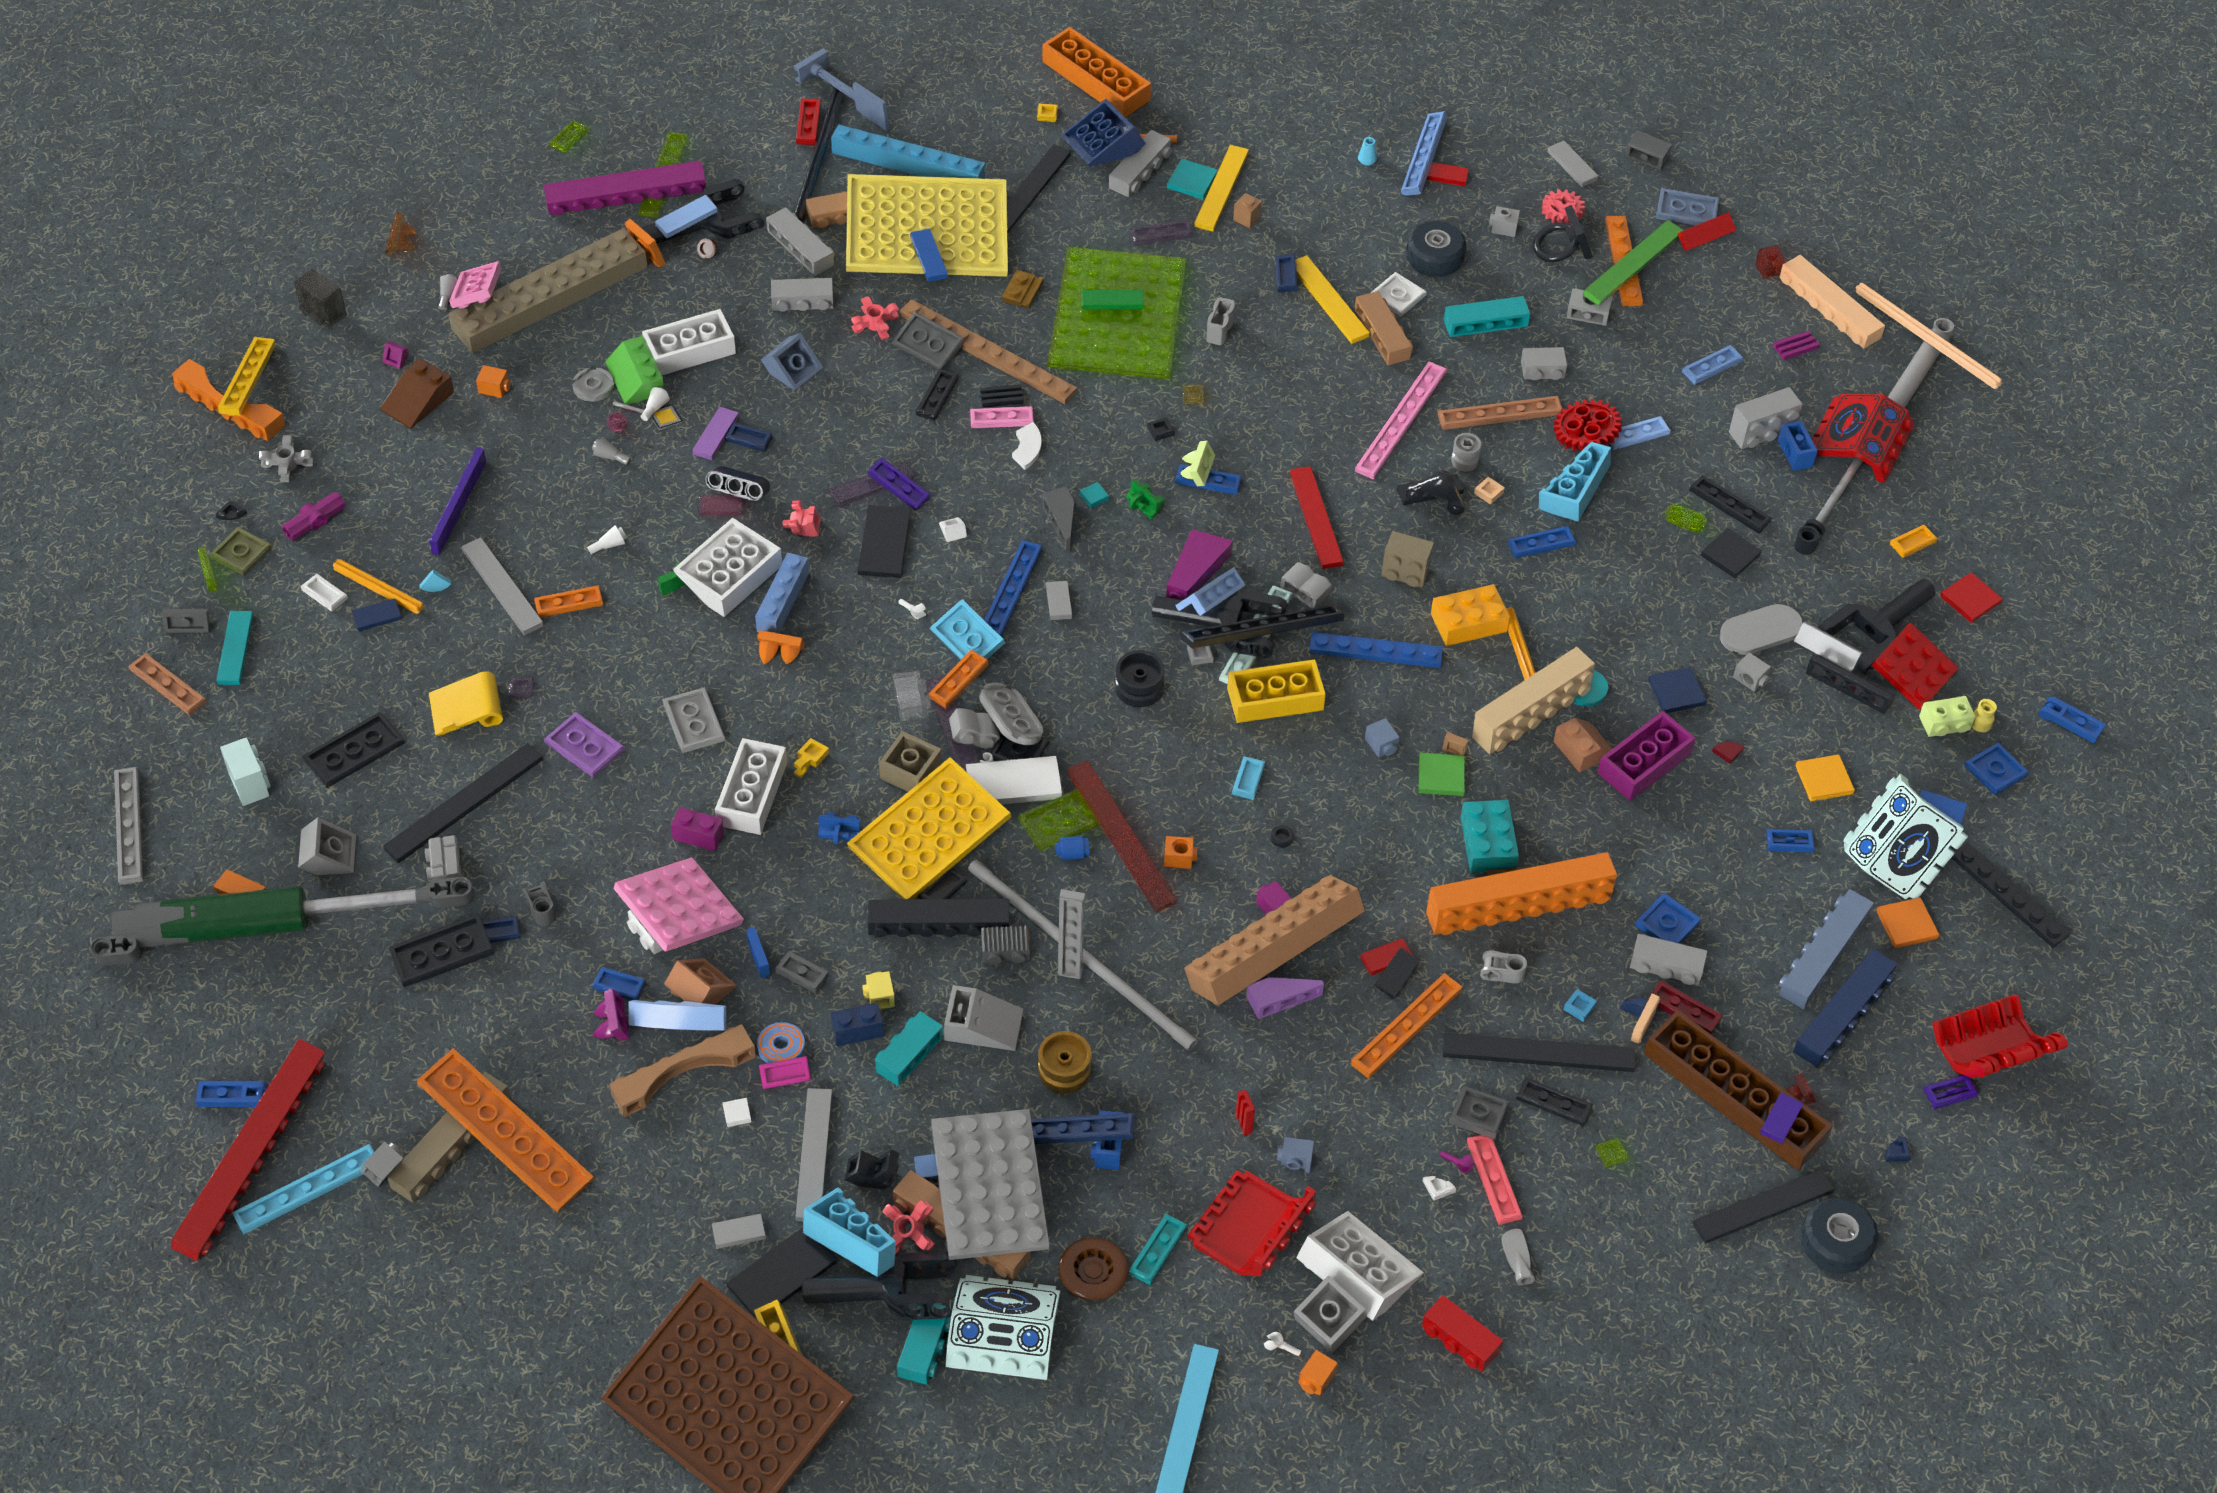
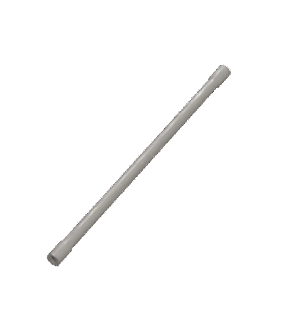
[968,860,1198,1051]

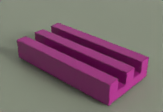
[1773,331,1820,360]

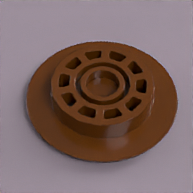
[1058,1237,1129,1300]

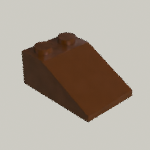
[380,358,454,429]

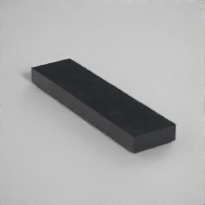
[1689,475,1772,533]

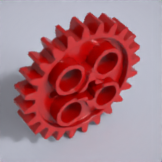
[1554,399,1622,452]

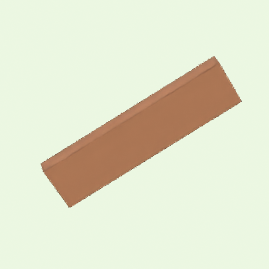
[129,653,207,716]

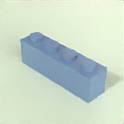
[755,552,809,634]

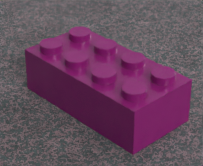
[1597,711,1696,801]

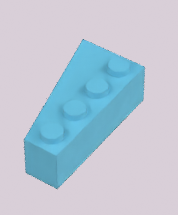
[1539,442,1611,522]
[803,1187,896,1277]

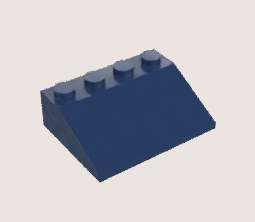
[1061,99,1146,167]

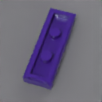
[868,457,931,511]

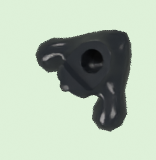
[1406,470,1465,515]

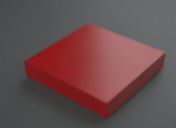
[1940,572,2003,623]

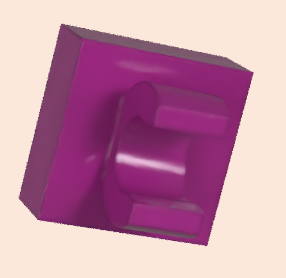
[382,341,409,369]

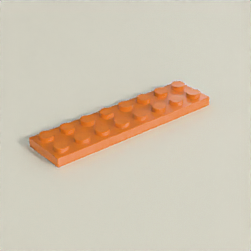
[417,1048,594,1213]

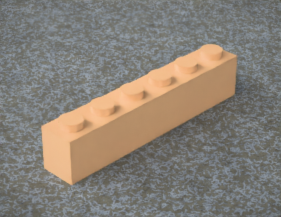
[1780,255,1885,348]

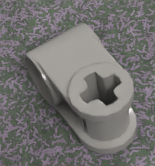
[1480,950,1527,983]

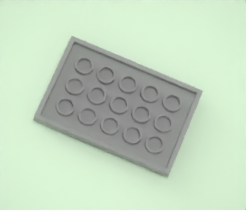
[931,1109,1049,1260]

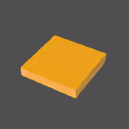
[1796,755,1854,801]

